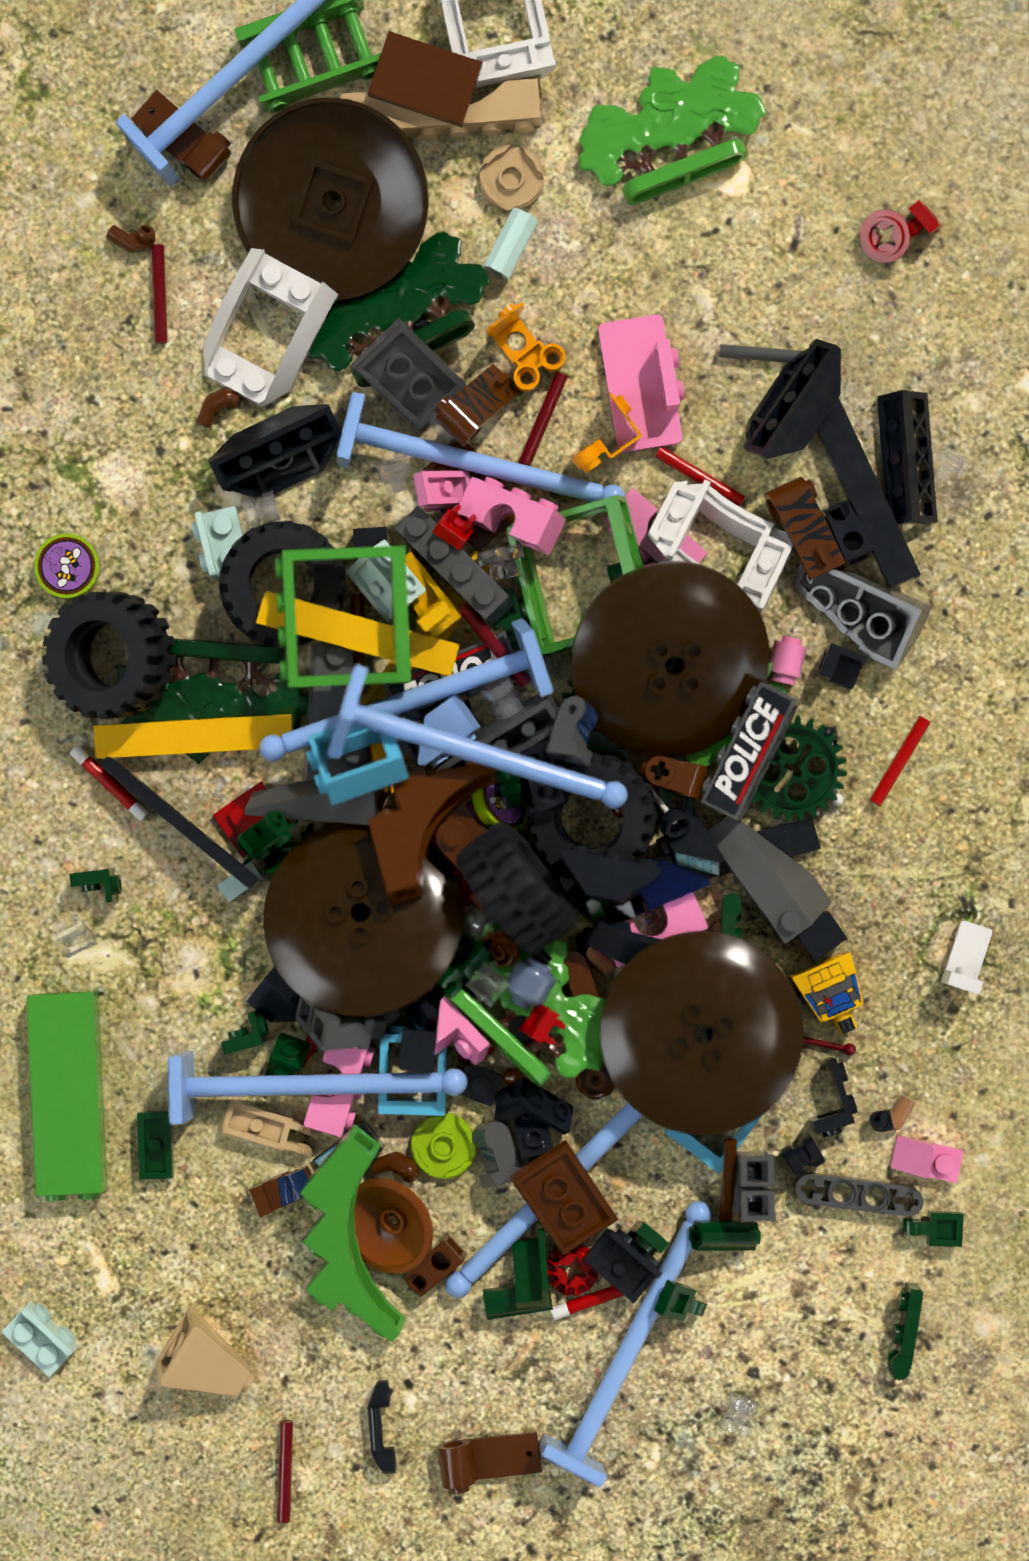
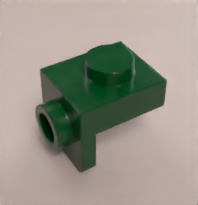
[265,1033,311,1076]

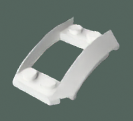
[441,0,556,94]
[203,248,338,408]
[648,480,794,612]

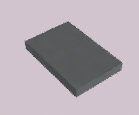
[351,318,467,430]

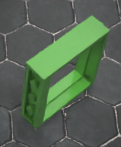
[506,495,643,656]
[275,546,411,687]

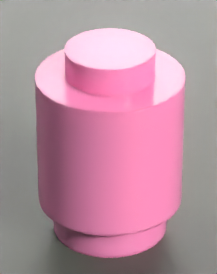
[769,635,807,685]

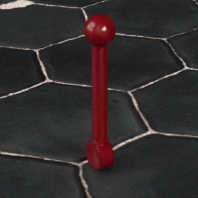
[803,1037,856,1056]

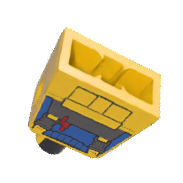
[789,951,864,1035]

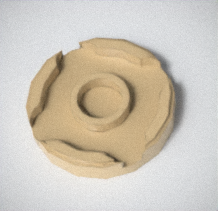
[479,145,544,212]

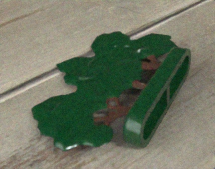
[309,232,490,387]
[118,638,309,764]

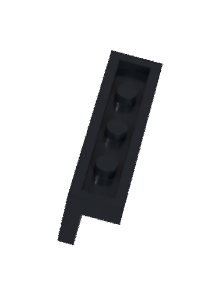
[877,390,938,526]

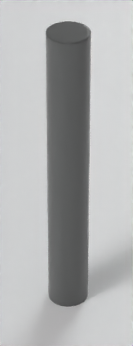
[719,344,802,363]

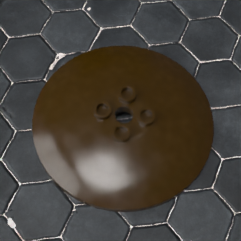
[232,98,429,301]
[571,561,769,757]
[263,822,464,1017]
[600,931,804,1135]

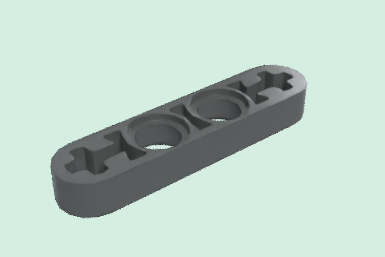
[793,1172,924,1217]

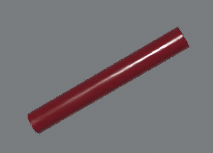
[151,244,168,344]
[518,372,568,466]
[458,603,531,688]
[277,1420,293,1523]

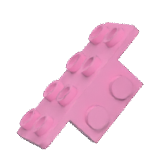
[598,315,685,453]

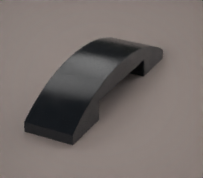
[586,916,661,964]

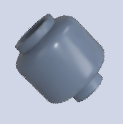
[506,957,555,1010]

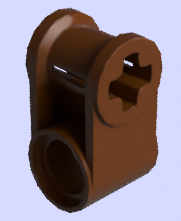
[641,756,708,800]

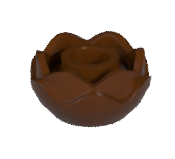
[481,929,520,968]
[575,1062,615,1100]

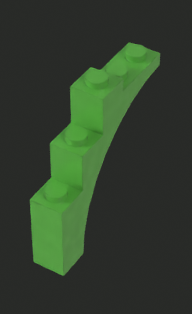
[300,1124,406,1342]

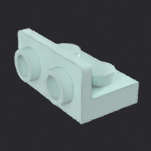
[191,506,243,580]
[346,540,426,623]
[1,1301,79,1378]

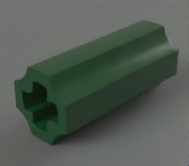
[688,1220,761,1251]
[483,1281,553,1320]

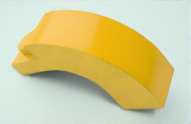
[405,548,461,638]

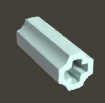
[484,208,538,281]

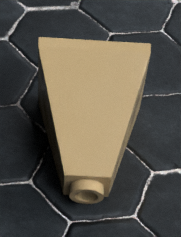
[155,1305,254,1396]

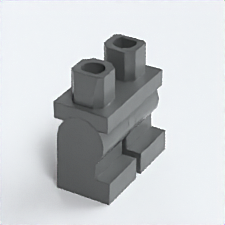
[295,996,387,1051]
[734,1151,775,1222]

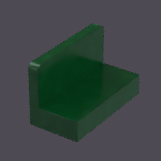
[512,1228,550,1308]

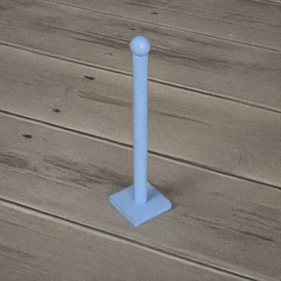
[116,0,326,186]
[337,392,625,502]
[259,618,553,762]
[327,665,627,808]
[168,1051,467,1125]
[445,1103,643,1298]
[539,1201,712,1488]

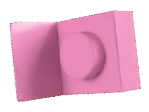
[413,470,471,512]
[434,996,490,1066]
[890,1135,964,1183]

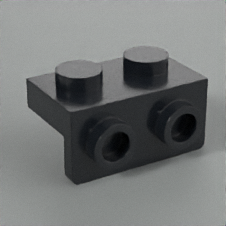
[582,1228,662,1303]

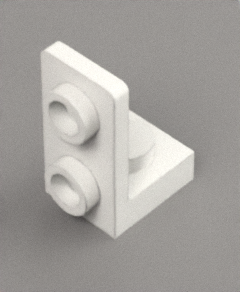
[941,920,992,995]

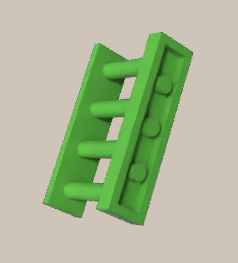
[234,0,381,113]

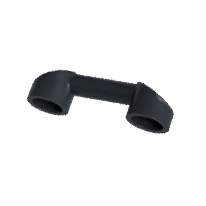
[367,1380,396,1474]

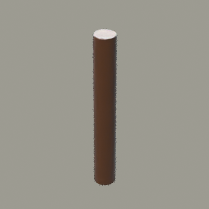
[719,1137,738,1220]

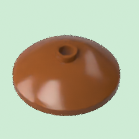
[355,1178,434,1274]

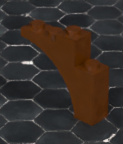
[368,761,498,904]

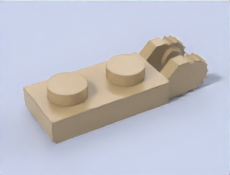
[220,1099,318,1155]

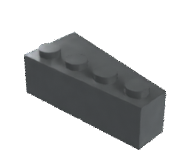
[302,641,371,780]

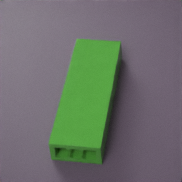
[26,991,108,1201]

